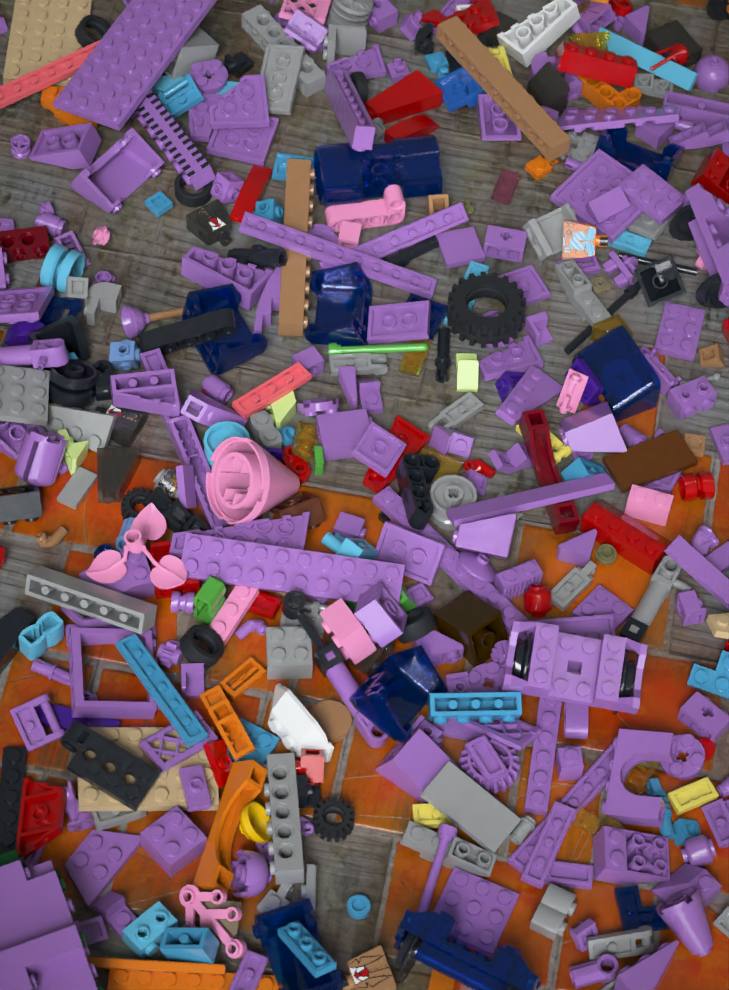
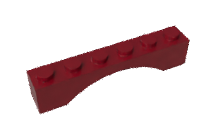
[518,408,580,535]

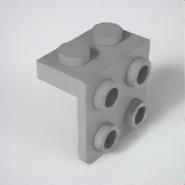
[323,25,367,65]

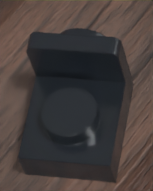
[224,52,254,79]
[297,775,321,809]

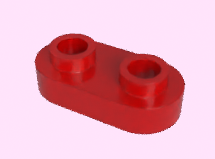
[608,0,633,17]
[283,445,311,484]

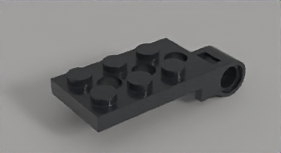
[59,721,161,812]

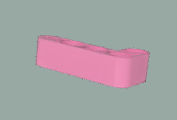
[324,185,406,232]

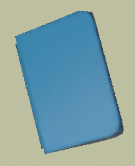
[672,818,701,846]

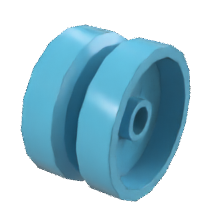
[40,244,86,293]
[203,421,250,471]

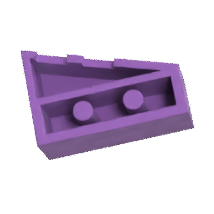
[110,368,180,417]

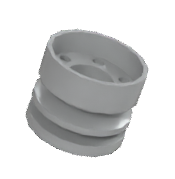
[326,0,373,27]

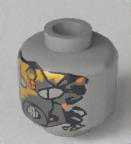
[153,469,179,500]

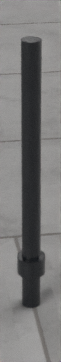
[564,281,641,355]

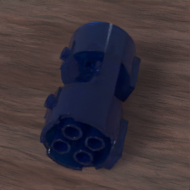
[313,135,443,206]

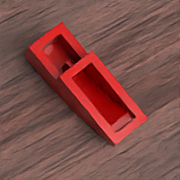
[384,115,439,152]

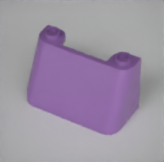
[69,128,165,214]

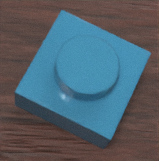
[145,191,173,218]

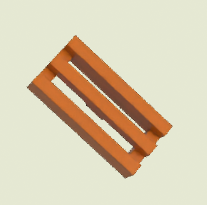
[219,657,267,701]

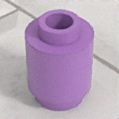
[35,212,66,237]
[202,374,234,404]

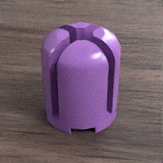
[14,427,69,487]

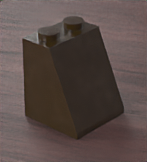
[434,591,508,667]

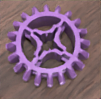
[458,738,520,796]

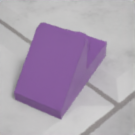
[356,377,383,415]
[429,424,475,458]
[92,891,137,940]

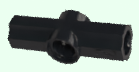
[227,244,287,270]

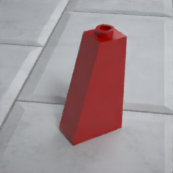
[365,70,443,125]

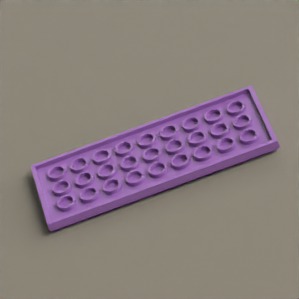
[53,0,217,131]

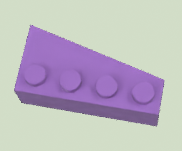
[181,246,273,311]

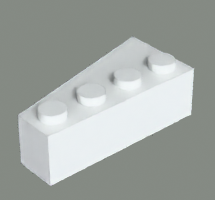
[497,0,581,68]

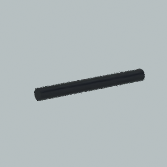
[618,252,698,276]

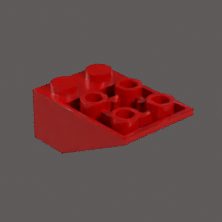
[690,148,729,205]

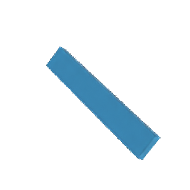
[115,633,208,748]

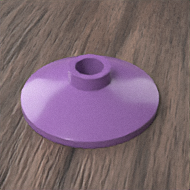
[458,551,496,582]

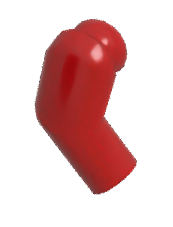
[464,459,496,479]

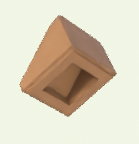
[698,343,725,367]

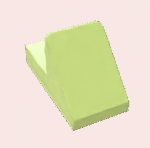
[455,353,479,392]
[57,429,89,475]

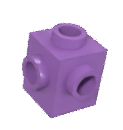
[211,171,244,204]

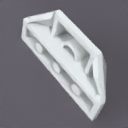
[268,683,334,763]

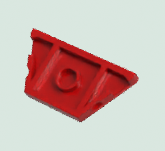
[15,778,66,859]

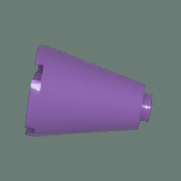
[656,887,714,957]

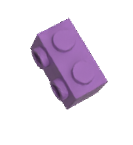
[666,376,717,420]

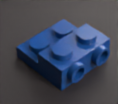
[435,67,487,113]

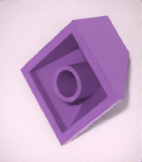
[651,863,722,908]

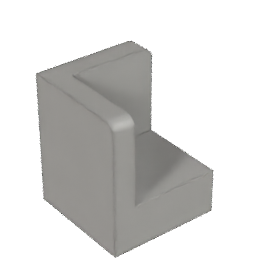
[60,276,89,300]

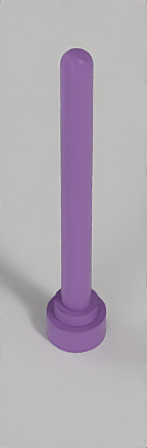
[413,824,458,926]

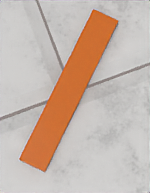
[86,957,226,975]

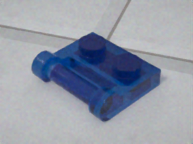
[38,296,83,326]

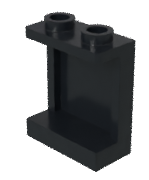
[27,315,90,370]

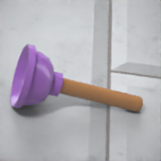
[121,306,189,339]

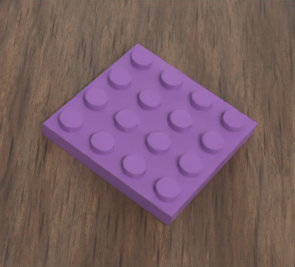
[550,149,644,244]

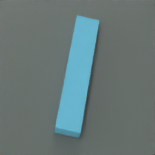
[594,27,699,91]

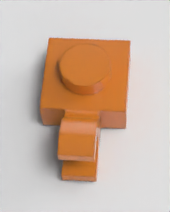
[525,155,559,181]

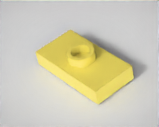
[667,776,719,815]

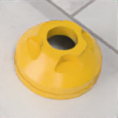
[239,802,272,844]

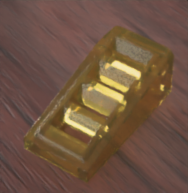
[625,761,661,795]

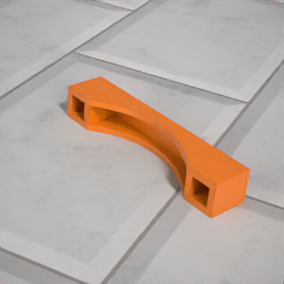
[192,759,268,897]

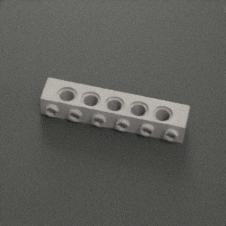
[241,4,326,98]
[263,753,304,885]

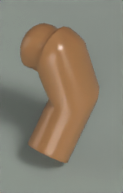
[35,526,68,548]

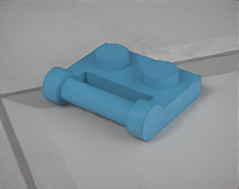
[157,73,205,119]

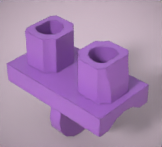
[602,250,638,289]

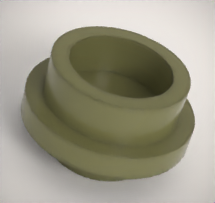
[595,544,617,565]

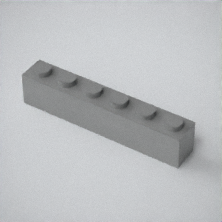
[25,566,157,635]

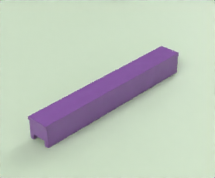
[661,90,729,127]

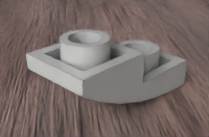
[634,74,674,98]

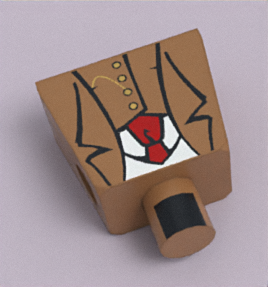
[336,945,396,990]

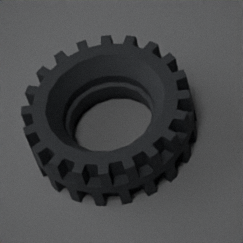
[447,271,526,348]

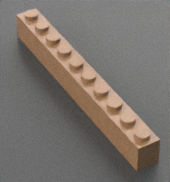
[436,16,571,162]
[278,159,315,337]

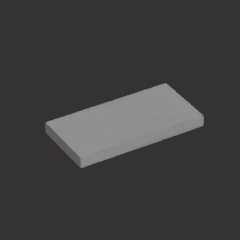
[260,44,305,115]
[420,761,522,853]

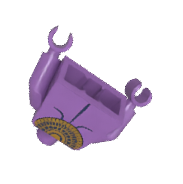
[570,1,625,48]

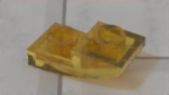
[399,340,431,377]
[292,420,318,463]
[574,808,625,836]

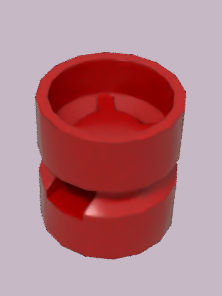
[679,471,715,502]

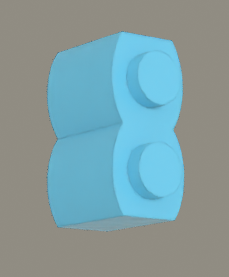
[18,611,65,661]

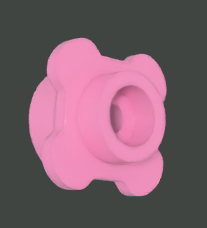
[92,226,110,246]

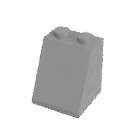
[164,26,219,80]

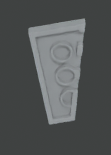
[42,403,117,454]

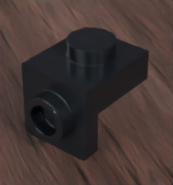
[415,23,434,55]

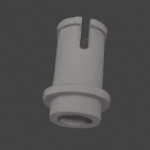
[508,815,536,846]

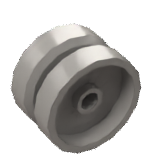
[429,475,477,531]

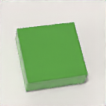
[313,446,324,476]

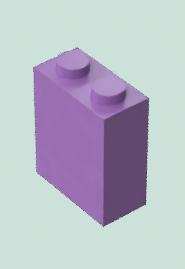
[316,409,372,461]

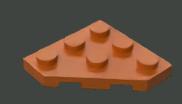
[41,86,98,131]

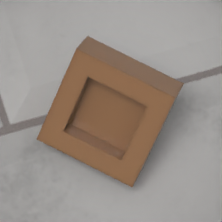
[684,433,706,458]

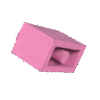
[625,484,674,526]

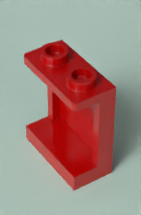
[149,541,200,599]

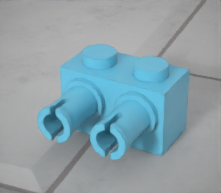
[321,532,380,560]

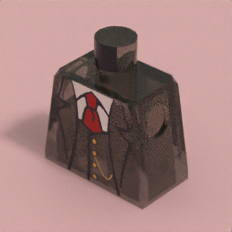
[186,199,232,247]
[95,404,147,450]

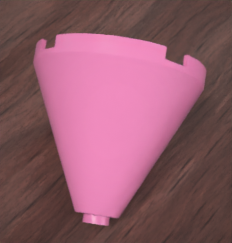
[206,437,300,524]

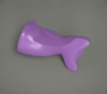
[691,525,719,557]
[62,780,95,832]

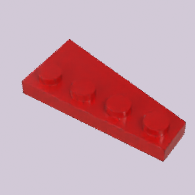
[363,415,431,494]

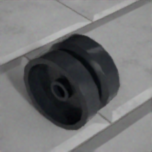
[49,359,97,407]

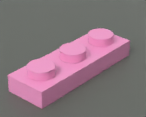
[209,586,259,647]

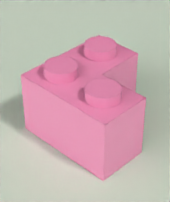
[319,598,377,665]

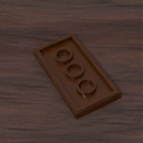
[602,430,698,494]

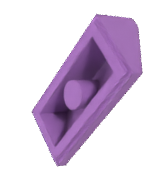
[587,186,630,225]

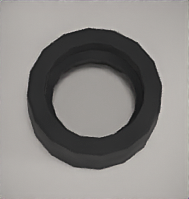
[75,15,111,48]
[174,173,212,208]
[397,607,437,643]
[180,624,224,668]

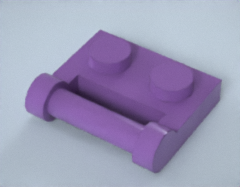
[10,694,65,753]

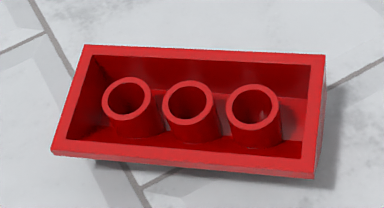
[555,41,638,89]
[579,500,672,575]

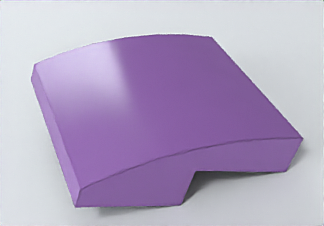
[701,798,729,848]

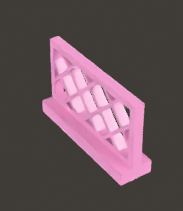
[279,0,333,26]

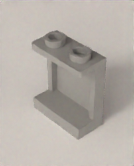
[522,203,577,262]

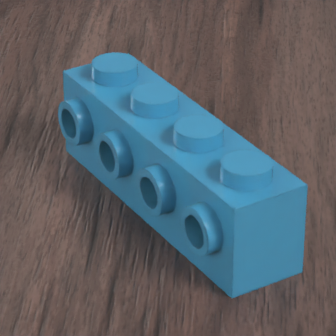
[427,692,522,724]

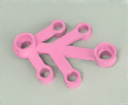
[179,885,247,959]

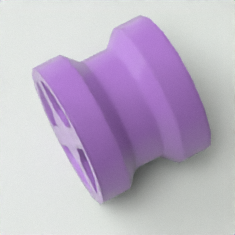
[10,134,31,159]

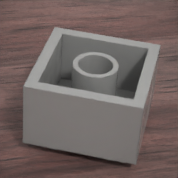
[265,626,313,680]

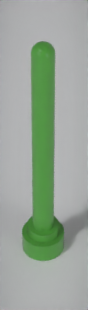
[329,342,428,355]

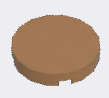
[309,700,352,743]

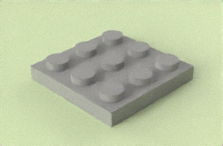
[0,365,49,426]

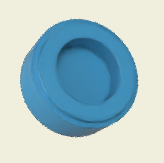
[347,894,371,919]

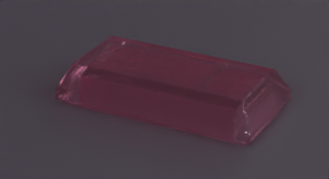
[491,169,521,205]

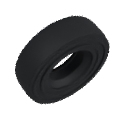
[350,72,368,106]

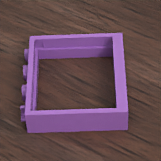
[68,627,160,719]

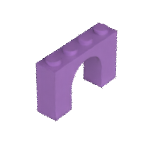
[602,729,677,828]

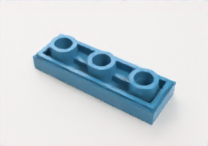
[278,920,336,978]

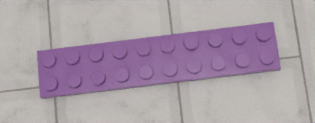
[181,533,405,604]

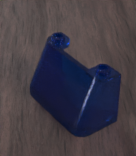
[594,126,685,183]
[304,262,373,346]
[182,283,267,375]
[572,325,661,422]
[349,645,448,742]
[252,898,344,990]

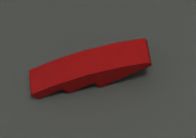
[229,164,273,223]

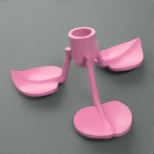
[86,503,187,589]

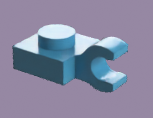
[424,51,449,79]

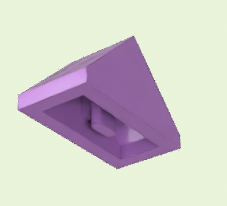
[623,5,650,46]
[634,121,676,150]
[556,529,597,567]

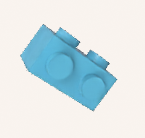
[122,901,178,960]

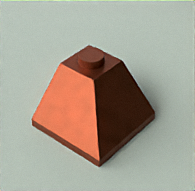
[268,491,326,530]

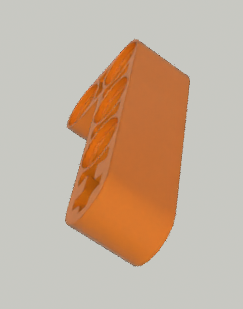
[575,75,642,109]

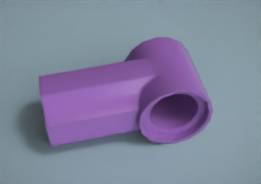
[569,954,618,989]

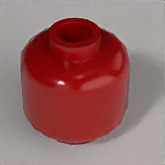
[523,584,553,618]

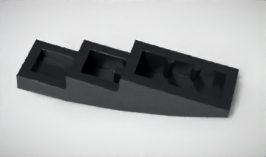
[142,486,212,533]

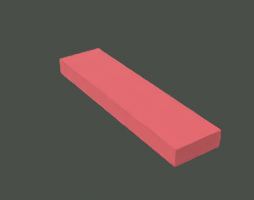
[232,361,312,420]

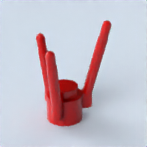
[650,43,690,71]

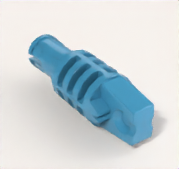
[645,778,676,840]

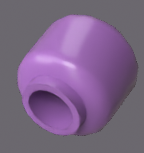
[681,835,717,867]

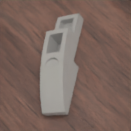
[555,259,611,328]
[400,821,497,877]

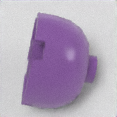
[693,54,729,93]
[231,849,272,898]

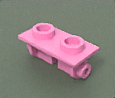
[556,369,589,414]

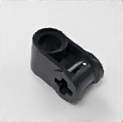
[93,360,113,402]

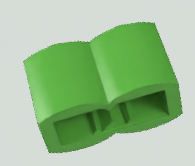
[193,576,226,626]

